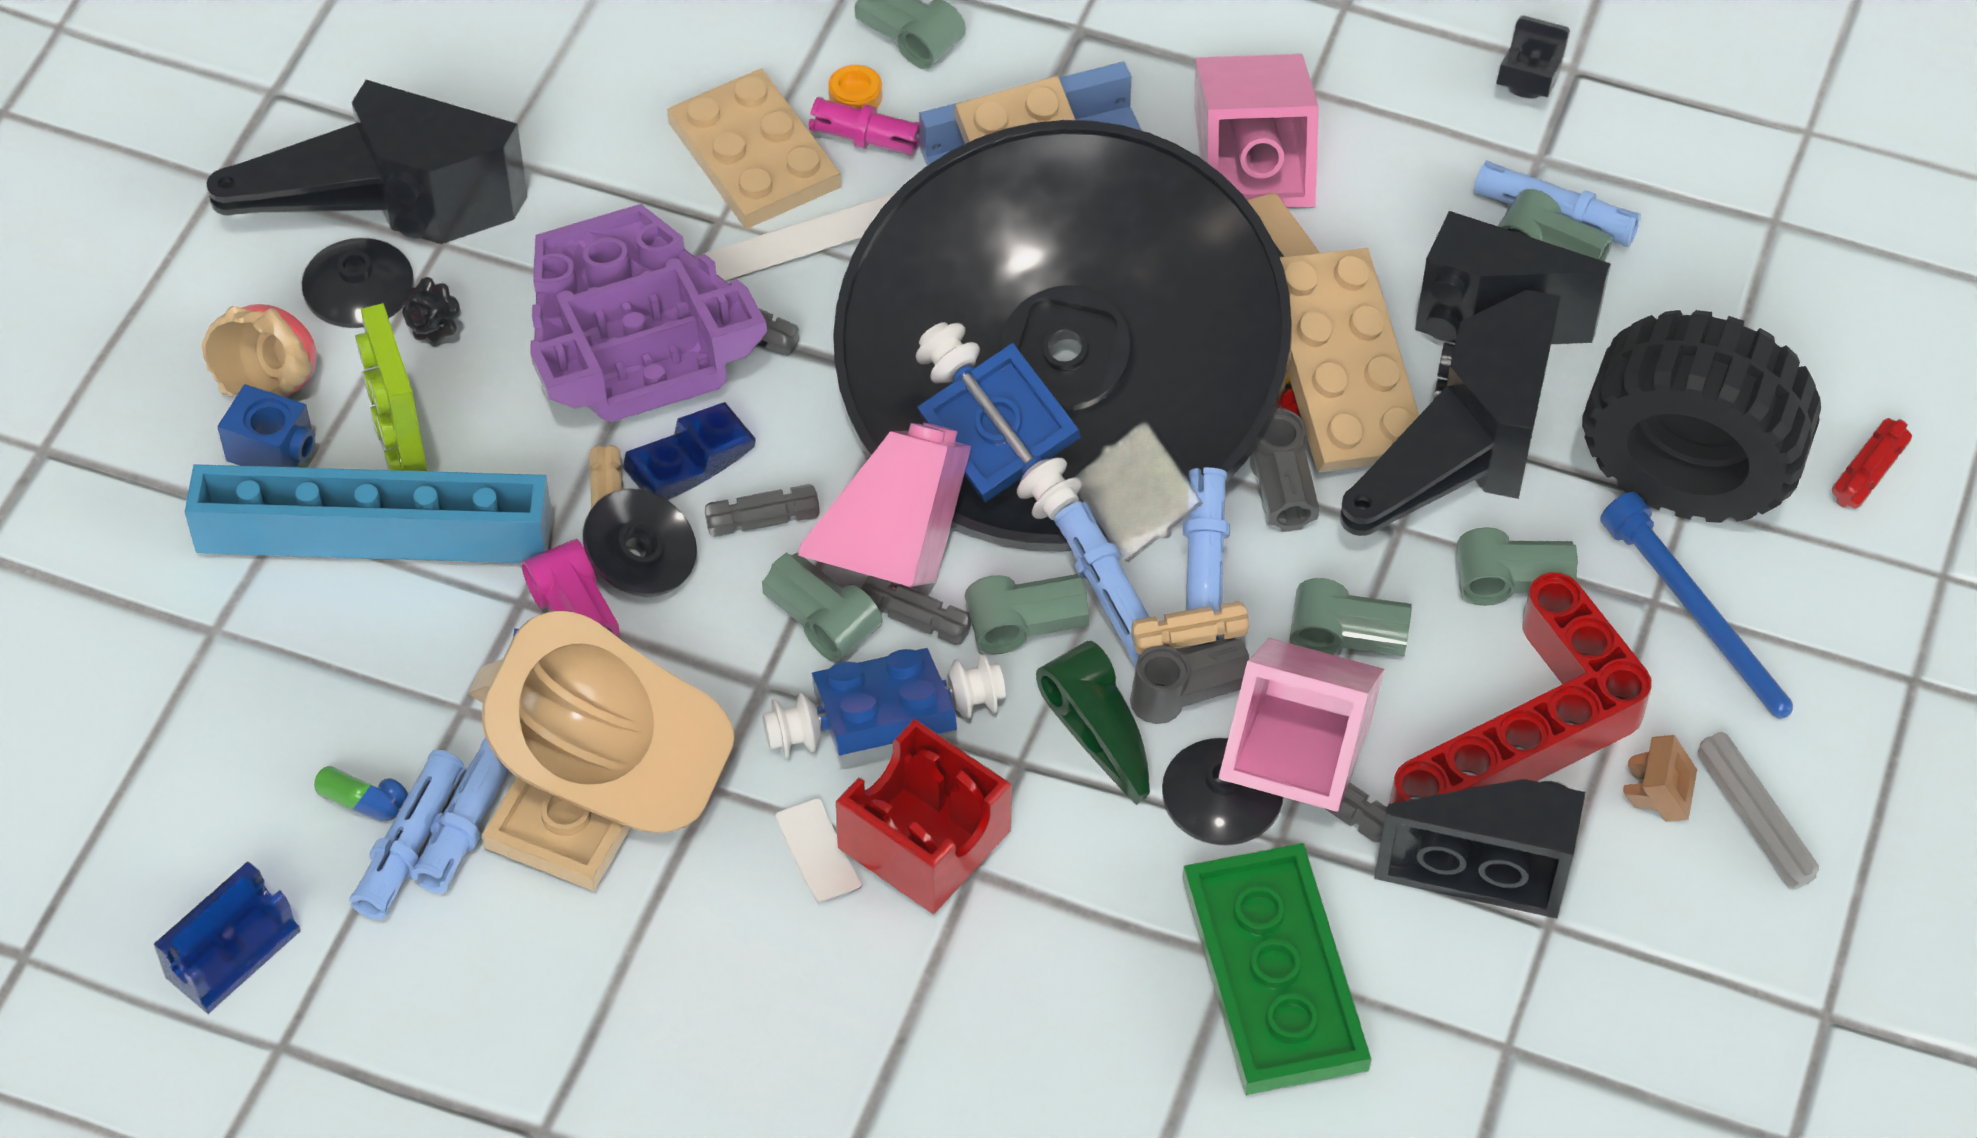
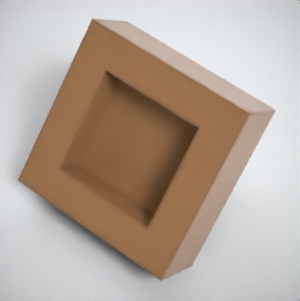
[1623,735,1697,822]

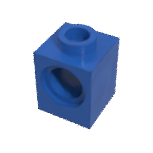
[217,384,316,467]

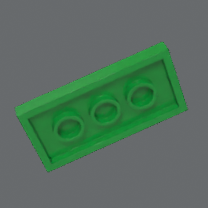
[1182,843,1371,1095]

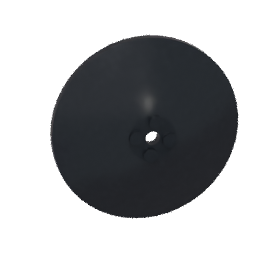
[833,120,1292,552]

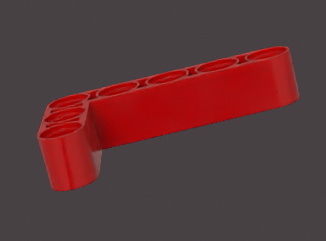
[1389,572,1652,804]

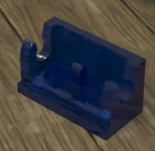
[154,861,301,1014]

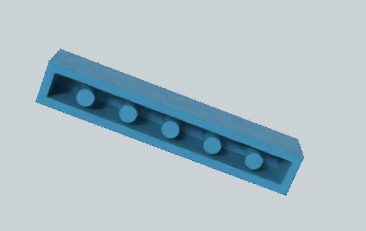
[184,464,552,563]

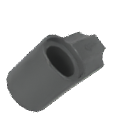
[1250,409,1319,531]
[1130,638,1249,724]

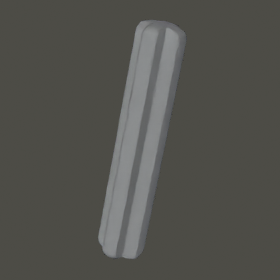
[1698,732,1819,889]

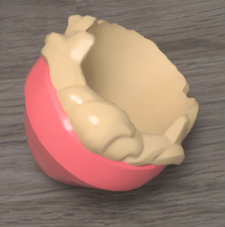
[201,304,316,397]

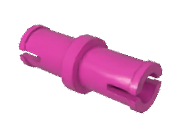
[809,97,920,157]

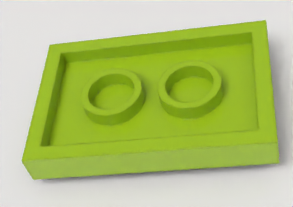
[355,303,427,471]

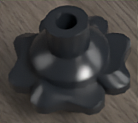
[402,277,460,346]

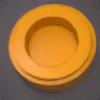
[828,65,882,109]

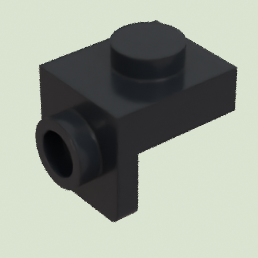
[1496,15,1570,99]

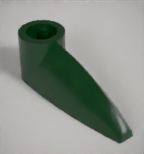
[1036,641,1150,805]

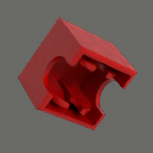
[835,719,1012,915]

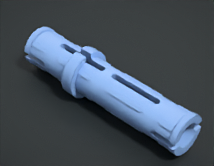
[1474,160,1641,247]
[1183,467,1230,648]
[1054,501,1167,669]
[411,736,509,893]
[349,750,466,920]

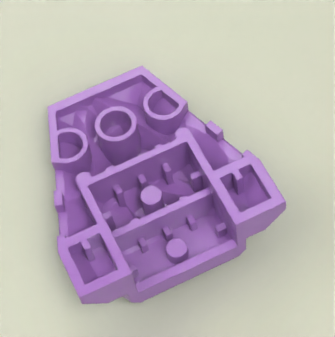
[530,204,767,422]

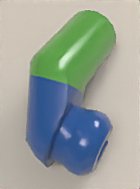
[314,766,408,822]

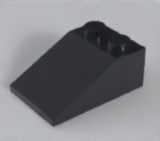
[1415,211,1611,344]
[1374,779,1586,919]

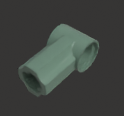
[854,0,966,69]
[1498,189,1614,261]
[1457,527,1578,606]
[762,552,883,662]
[964,574,1090,655]
[1290,578,1412,657]

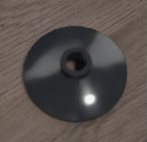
[301,238,414,328]
[583,489,697,597]
[1162,738,1284,845]

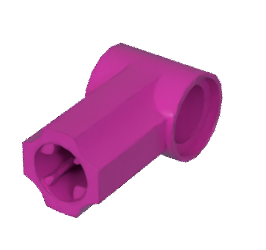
[521,538,620,637]

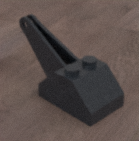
[206,80,528,244]
[1340,290,1561,536]

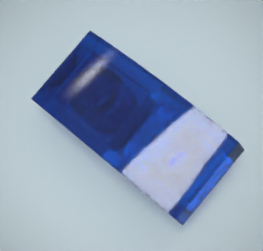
[623,402,756,500]

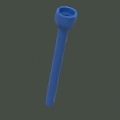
[1600,492,1793,719]

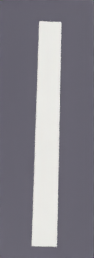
[703,193,895,281]

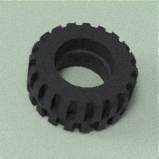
[1582,310,1821,523]

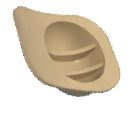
[468,611,734,833]

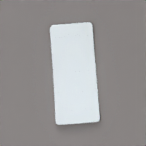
[776,798,862,902]

